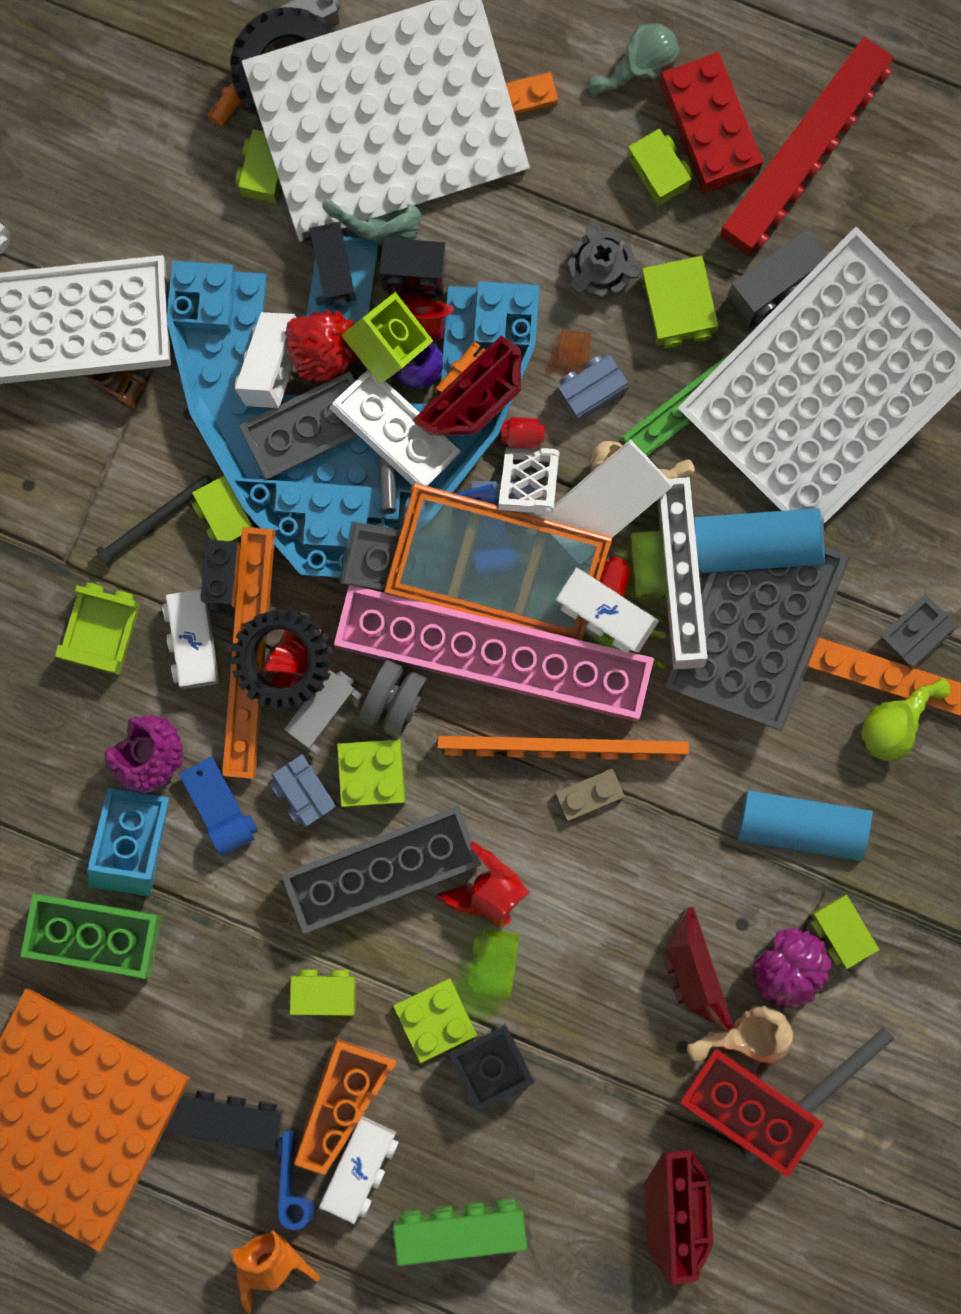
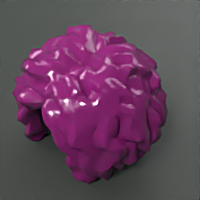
[104,715,184,794]
[753,927,831,1008]

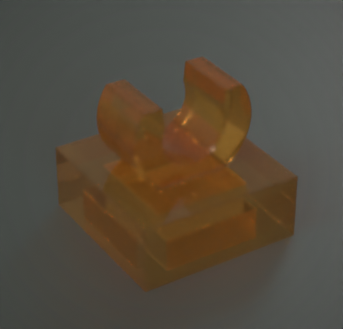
[558,330,592,365]

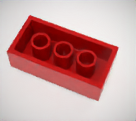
[659,52,763,194]
[680,1049,824,1178]

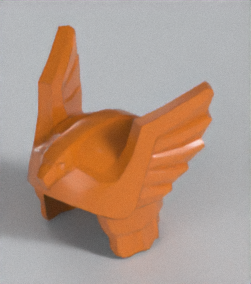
[232,1231,321,1313]

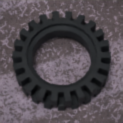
[231,609,333,709]

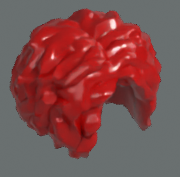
[284,310,358,383]

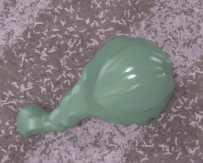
[587,24,680,97]
[322,199,422,245]

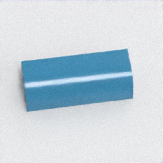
[695,508,825,573]
[737,791,873,862]

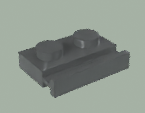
[880,594,958,670]

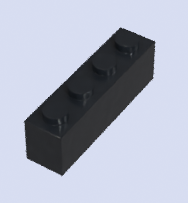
[164,1090,284,1152]

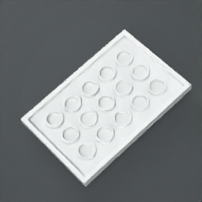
[0,255,171,384]

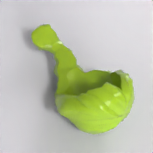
[861,677,951,762]

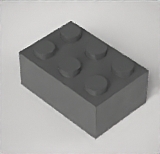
[726,229,827,328]

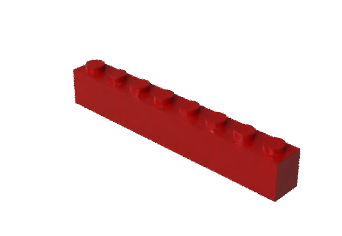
[720,36,894,257]

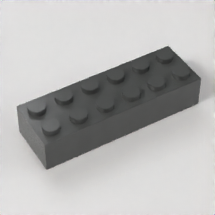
[281,806,482,934]

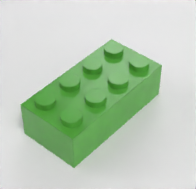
[20,894,163,979]
[393,1198,527,1266]

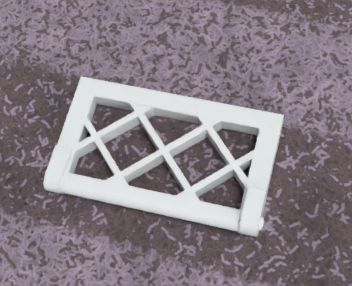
[498,447,559,515]

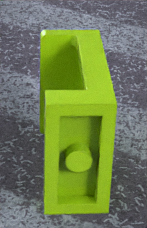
[640,256,718,348]
[55,582,140,676]

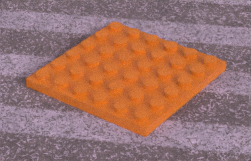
[0,989,191,1252]

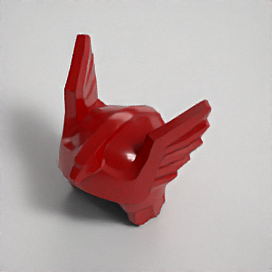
[263,629,328,688]
[437,841,530,929]

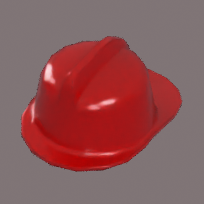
[384,294,454,341]

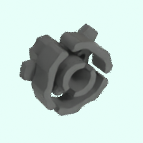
[568,223,642,300]

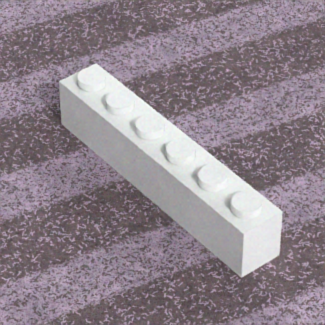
[657,477,707,670]

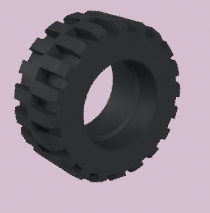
[229,7,335,118]

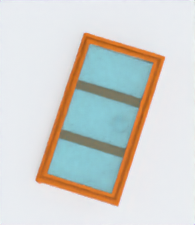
[384,483,612,641]

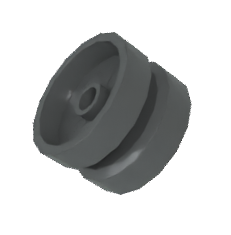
[358,660,428,740]

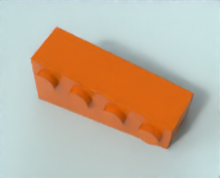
[293,1038,397,1175]

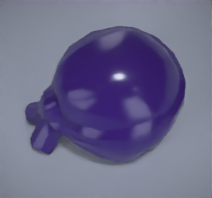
[394,343,443,389]

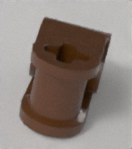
[87,370,149,410]

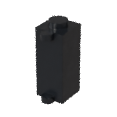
[302,222,356,308]

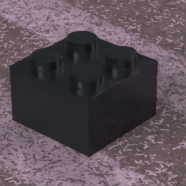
[380,237,446,298]
[449,1023,535,1112]

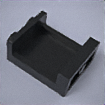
[200,539,241,614]

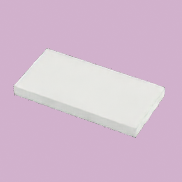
[329,370,461,486]
[540,439,673,564]

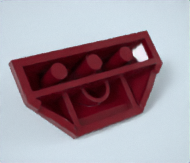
[412,336,521,436]
[663,906,734,1030]
[644,1150,713,1285]

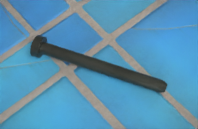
[95,475,213,567]

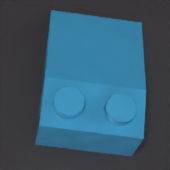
[87,788,169,897]

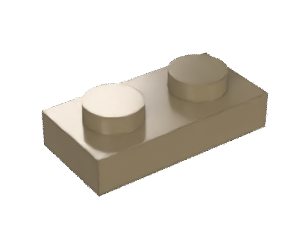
[555,768,625,822]

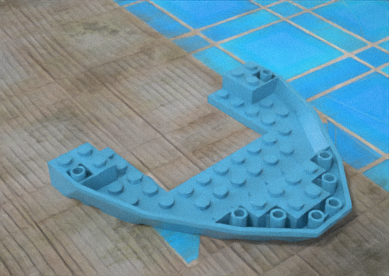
[167,261,540,578]

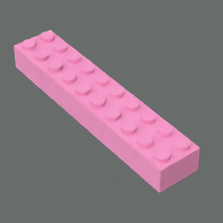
[334,585,654,722]

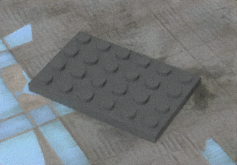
[665,548,850,732]

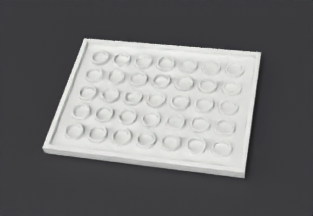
[241,0,530,242]
[678,227,961,523]

